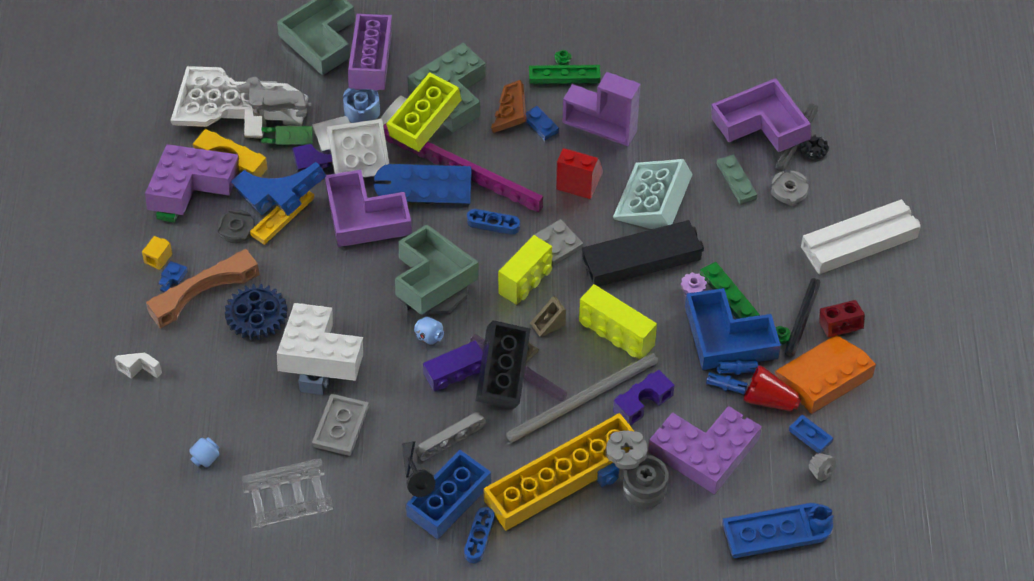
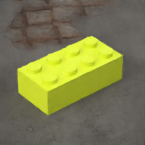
[386,72,461,152]
[579,284,657,360]

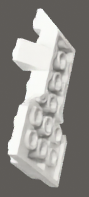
[171,66,308,138]

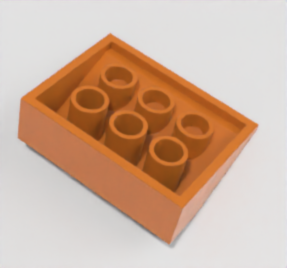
[775,335,876,414]

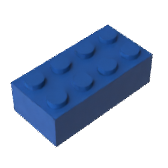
[406,450,491,539]

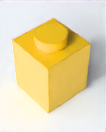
[142,236,173,270]

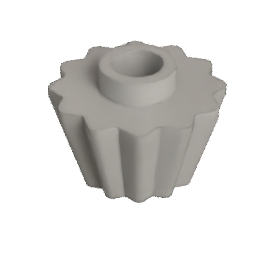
[809,453,837,481]

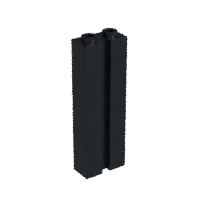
[582,220,704,287]

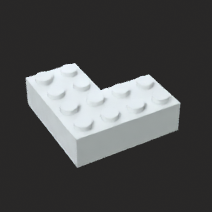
[277,303,363,381]

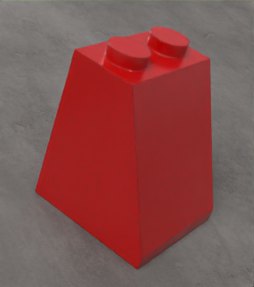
[556,148,603,199]

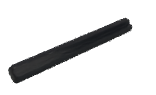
[785,278,821,357]

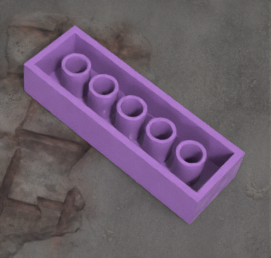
[348,14,392,91]

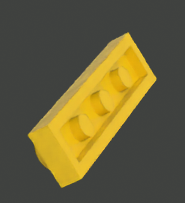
[250,191,314,245]

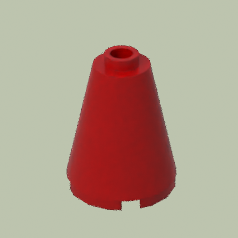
[743,366,801,411]

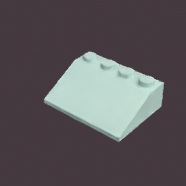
[613,159,692,229]

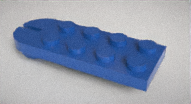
[374,164,471,204]
[722,503,834,558]

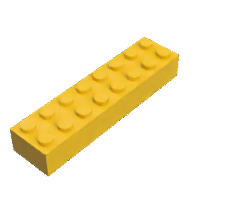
[483,413,635,531]

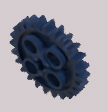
[224,284,288,340]

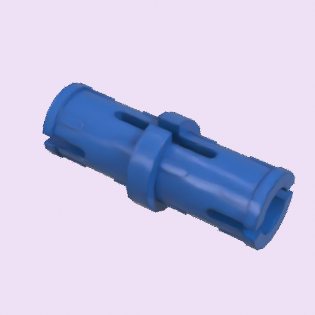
[717,359,758,375]
[706,372,748,395]

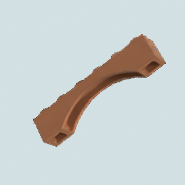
[146,249,260,329]

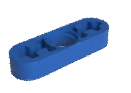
[467,209,520,235]
[464,507,495,563]

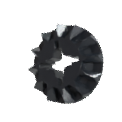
[799,134,829,159]

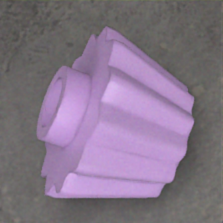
[680,272,707,296]

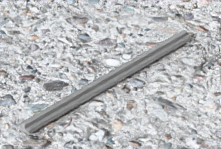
[506,353,658,443]

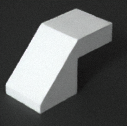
[114,352,162,379]

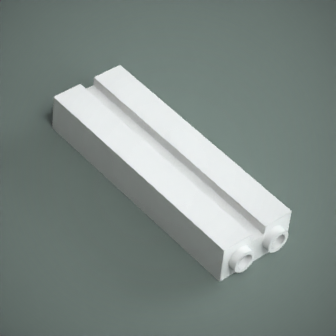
[801,199,921,275]

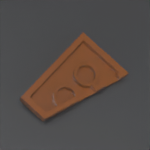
[491,80,527,133]

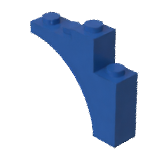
[231,162,326,216]

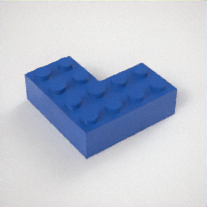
[685,288,781,370]

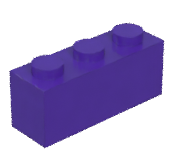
[423,340,483,391]

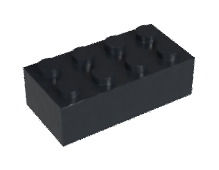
[476,320,531,409]

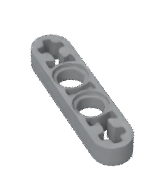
[415,412,486,461]

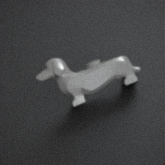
[236,77,312,117]

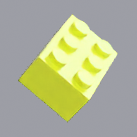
[498,235,553,305]

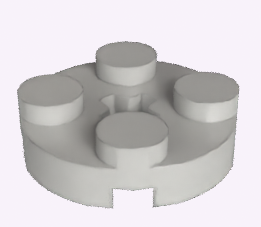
[771,171,809,206]
[606,431,647,469]

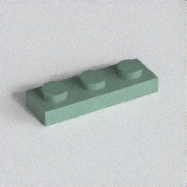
[717,155,757,204]

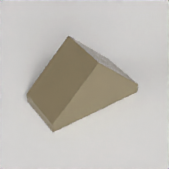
[530,296,566,337]

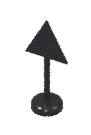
[402,441,436,497]

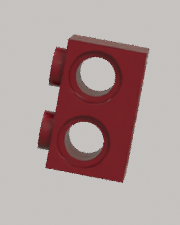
[819,300,865,338]

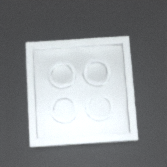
[327,119,389,178]

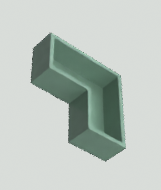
[277,0,355,75]
[407,43,486,133]
[395,225,479,315]

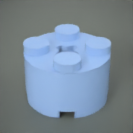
[343,88,380,123]

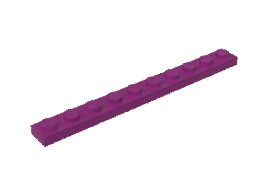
[383,122,543,212]

